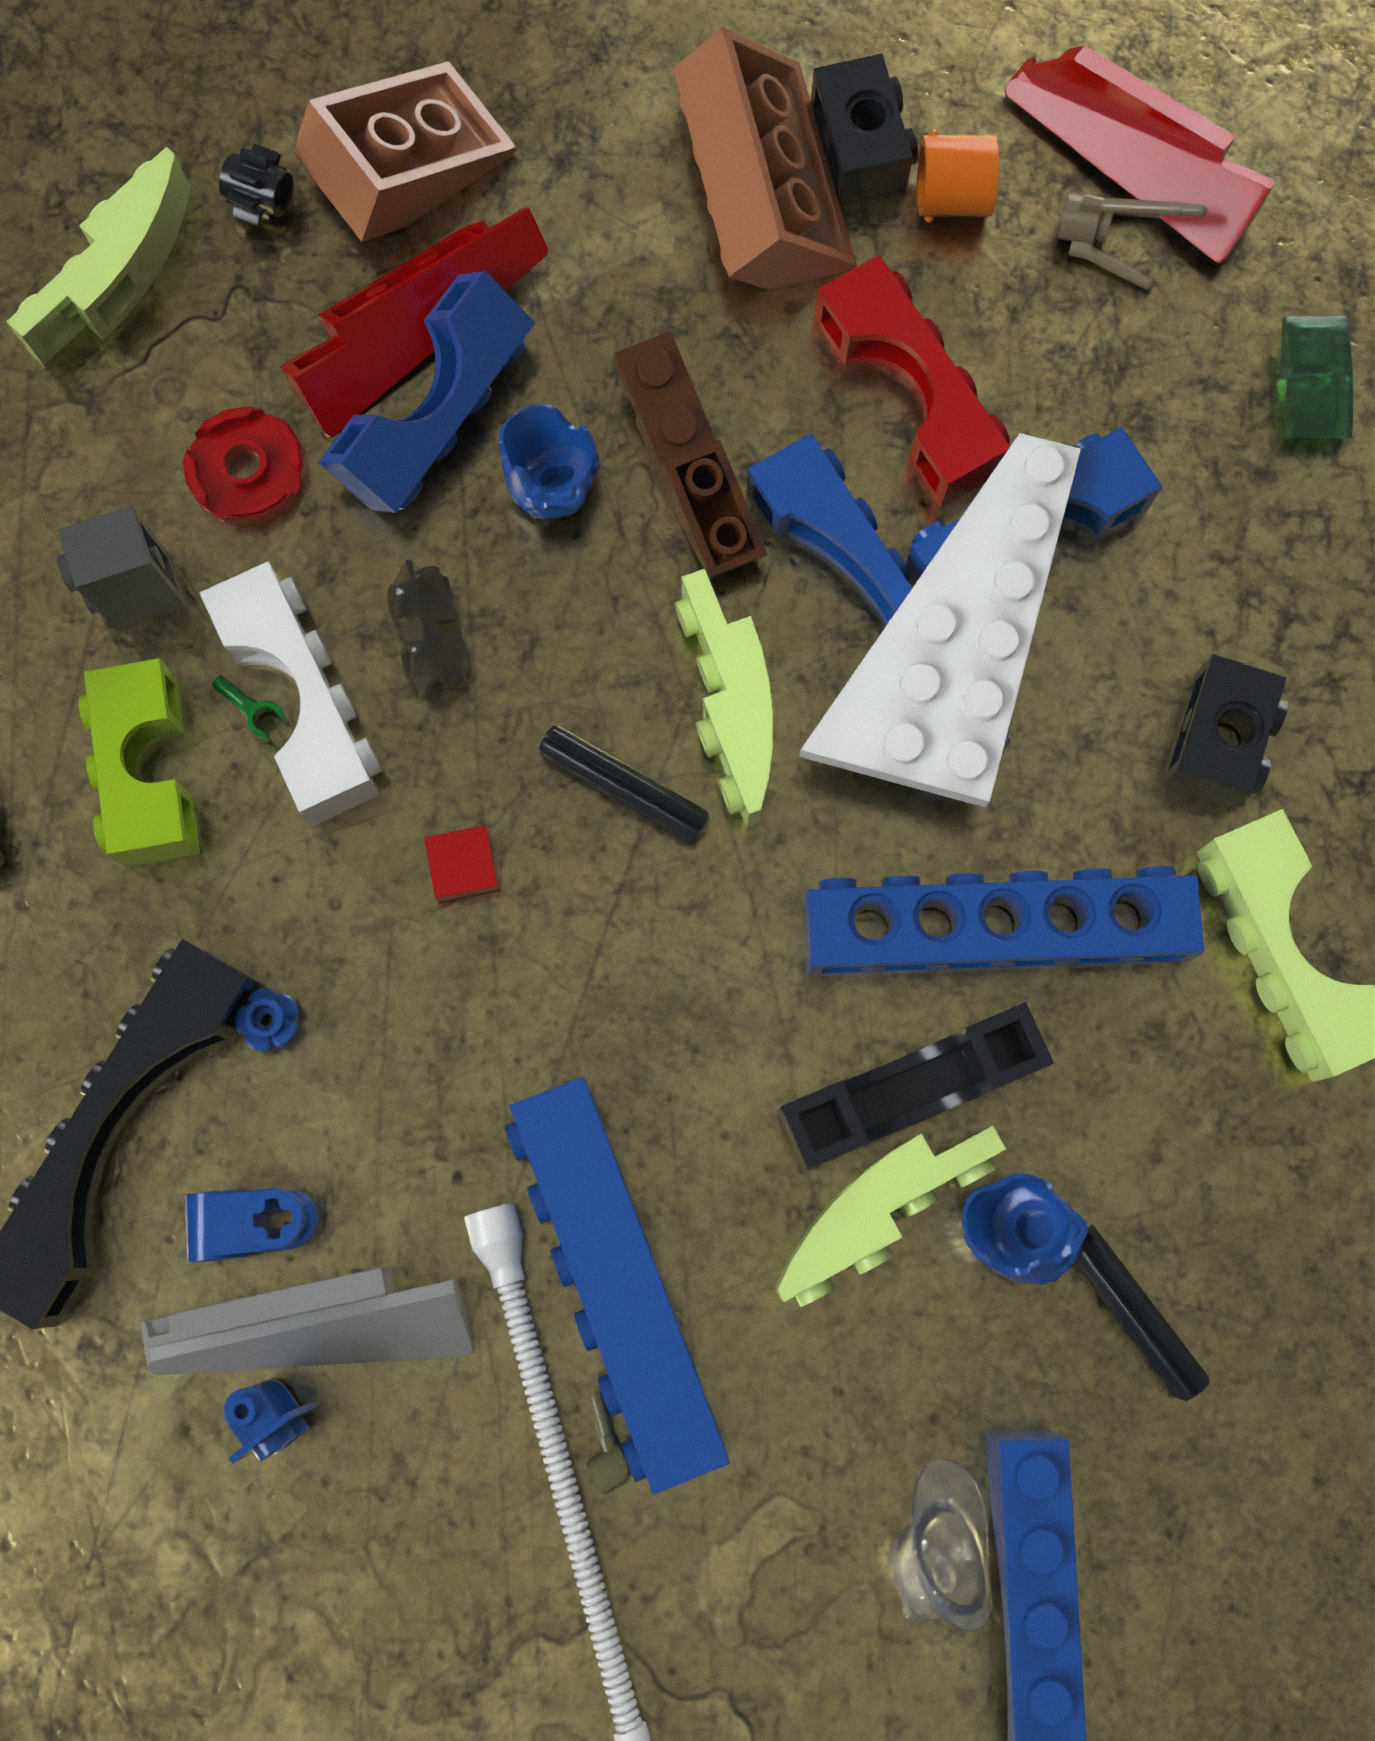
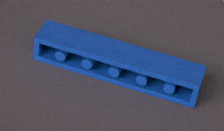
[504,1076,730,1495]

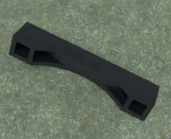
[0,939,263,1330]

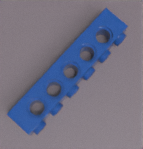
[804,866,1204,976]

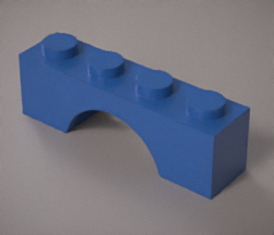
[318,271,535,513]
[906,427,1163,584]

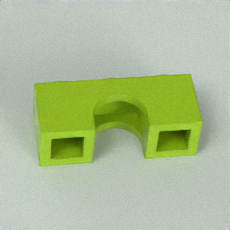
[79,658,200,867]

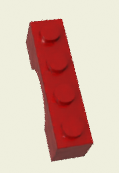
[814,254,1010,508]

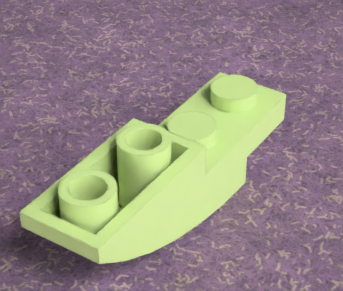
[6,147,191,365]
[674,569,773,828]
[775,1126,1006,1307]

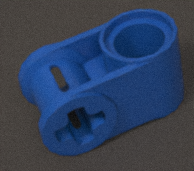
[184,1188,319,1263]

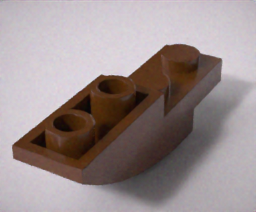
[613,331,767,579]

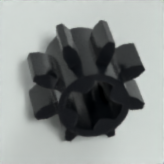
[219,143,294,226]

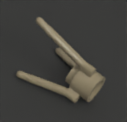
[1058,190,1208,290]

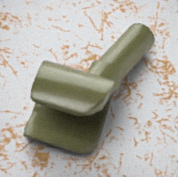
[586,1391,632,1494]

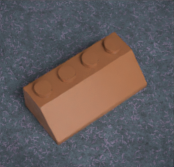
[673,26,857,290]

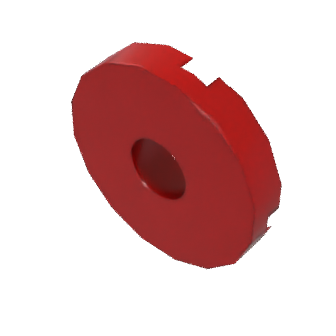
[183,406,308,528]

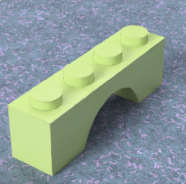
[1196,809,1375,1082]

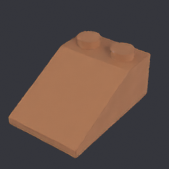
[293,61,517,242]

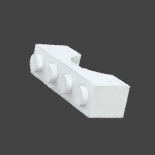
[199,561,382,827]

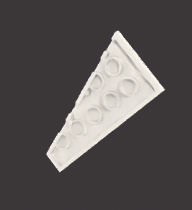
[799,433,1081,808]

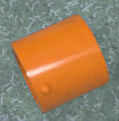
[917,129,999,223]

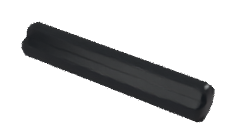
[539,725,709,842]
[1075,1223,1210,1401]

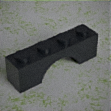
[777,1002,1054,1172]

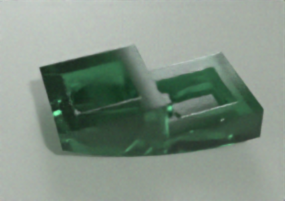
[1279,316,1353,440]

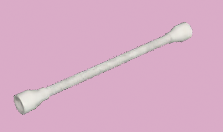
[464,1202,651,1741]

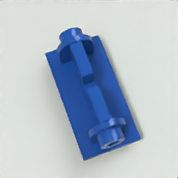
[223,1380,320,1464]

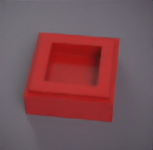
[424,825,500,902]

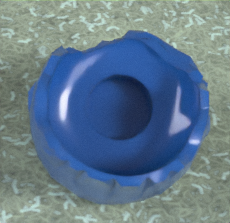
[498,404,601,519]
[961,1174,1088,1285]

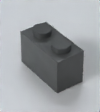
[57,506,186,630]

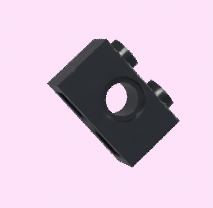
[811,53,918,205]
[1162,653,1288,809]

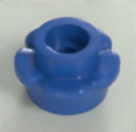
[235,988,299,1052]

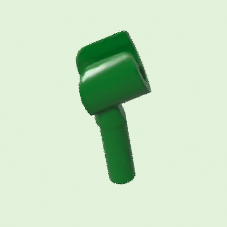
[212,675,287,742]

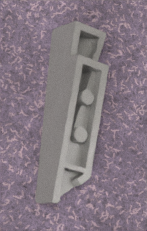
[140,1266,474,1375]

